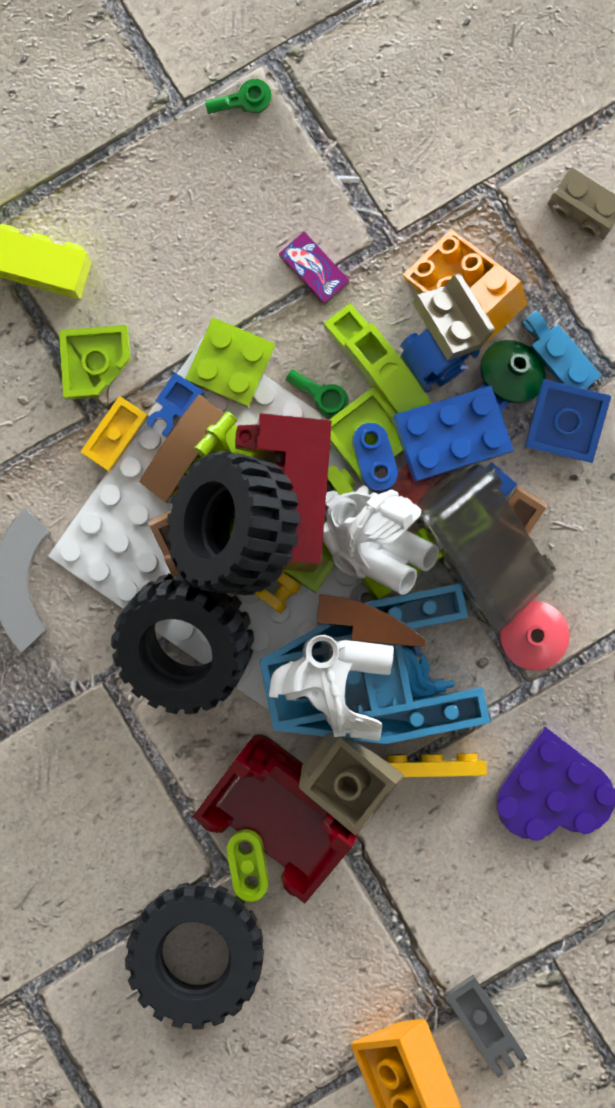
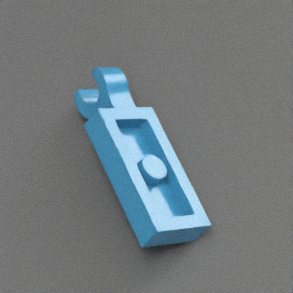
[522,310,602,389]

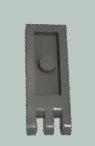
[444,975,527,1078]

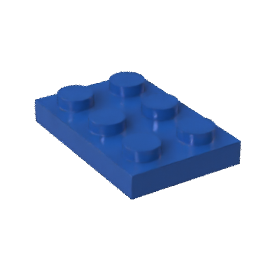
[392,386,514,483]

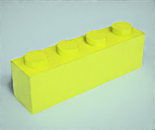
[0,224,92,300]

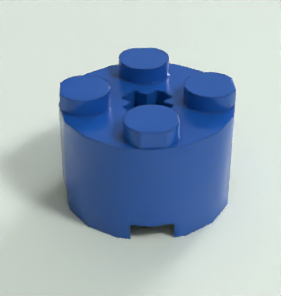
[400,329,480,393]

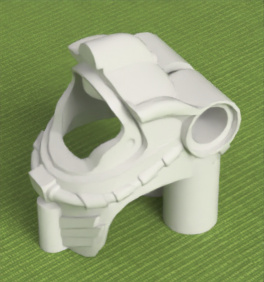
[323,486,439,595]
[269,635,393,741]

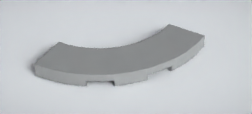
[0,508,51,653]

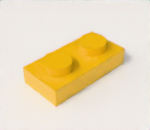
[80,396,149,473]

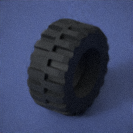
[167,451,300,596]
[111,573,254,715]
[125,882,264,1030]

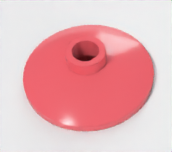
[500,602,569,670]

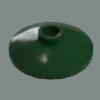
[480,340,546,403]

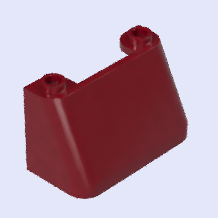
[192,734,359,904]

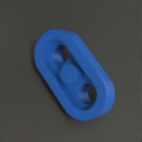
[352,423,398,493]

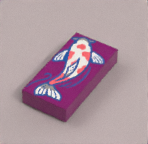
[279,231,350,305]

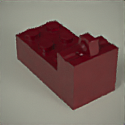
[235,413,332,572]

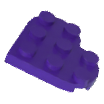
[496,726,615,841]

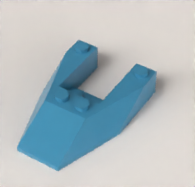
[260,583,490,744]

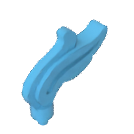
[402,647,455,699]

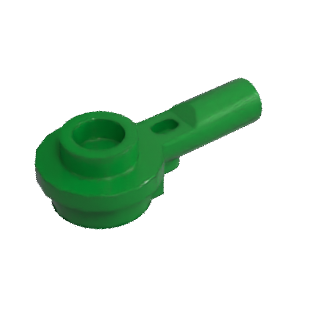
[205,79,272,114]
[285,369,349,418]

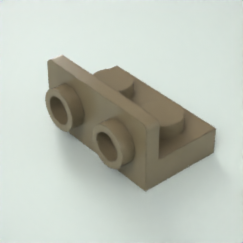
[547,167,615,240]
[413,273,495,361]

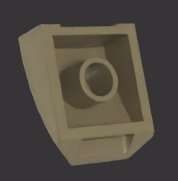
[299,734,404,836]

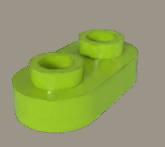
[227,829,269,902]

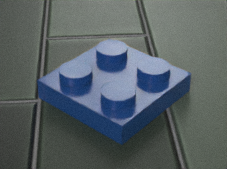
[524,379,611,463]

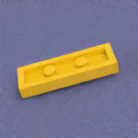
[386,753,487,777]

